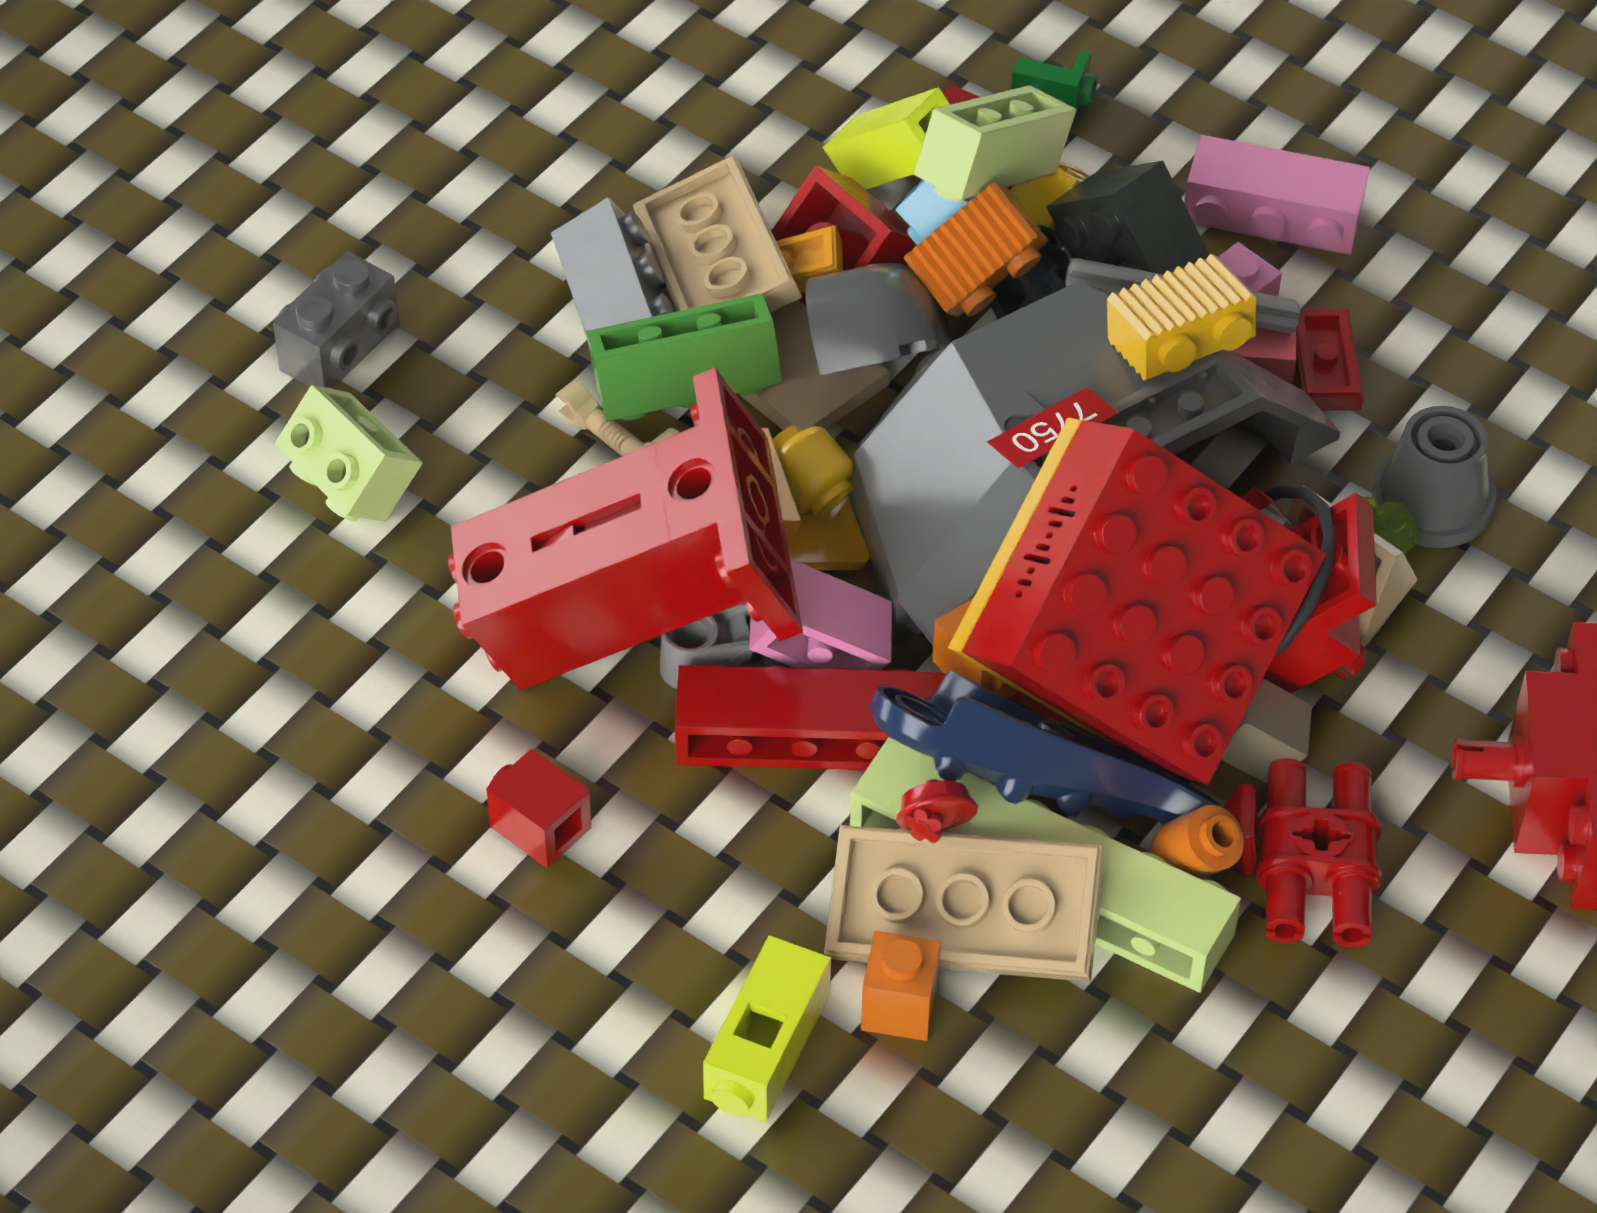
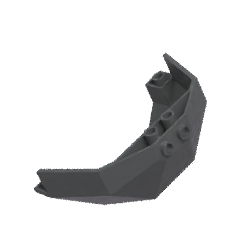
[850,281,1341,645]

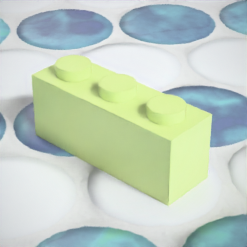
[914,85,1076,201]

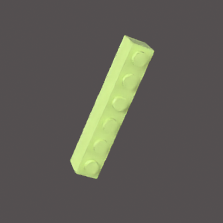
[850,737,1241,993]

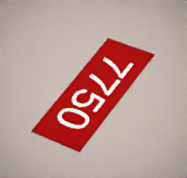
[987,387,1120,469]

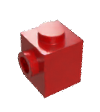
[486,748,591,868]

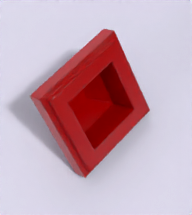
[1222,784,1259,875]

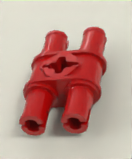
[1256,758,1382,948]

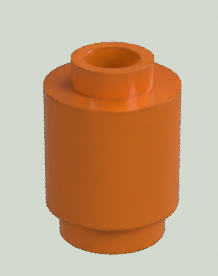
[1151,805,1244,879]

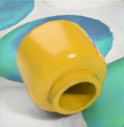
[773,425,854,518]

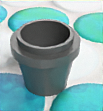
[1372,406,1496,548]

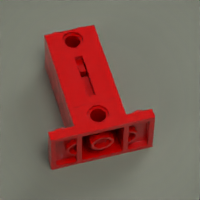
[448,367,803,691]

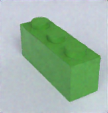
[586,293,783,421]

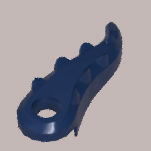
[869,670,1220,825]

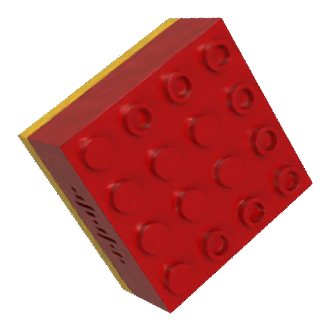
[948,418,1326,785]

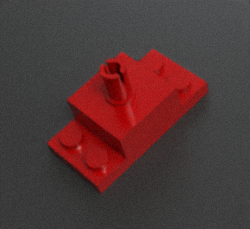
[1263,493,1377,693]
[1451,622,1597,910]

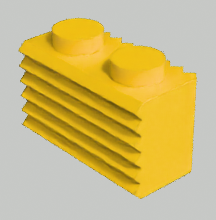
[1107,253,1256,381]

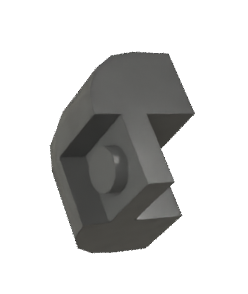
[806,263,952,376]

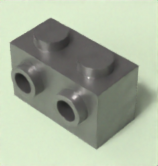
[273,251,399,389]

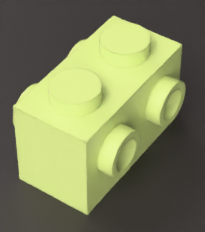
[275,385,423,522]

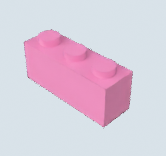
[1184,135,1370,255]

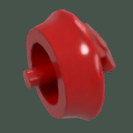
[896,779,978,843]

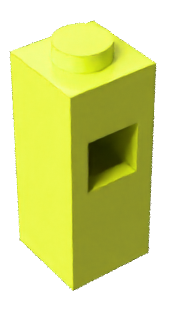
[822,87,950,190]
[703,935,831,1122]

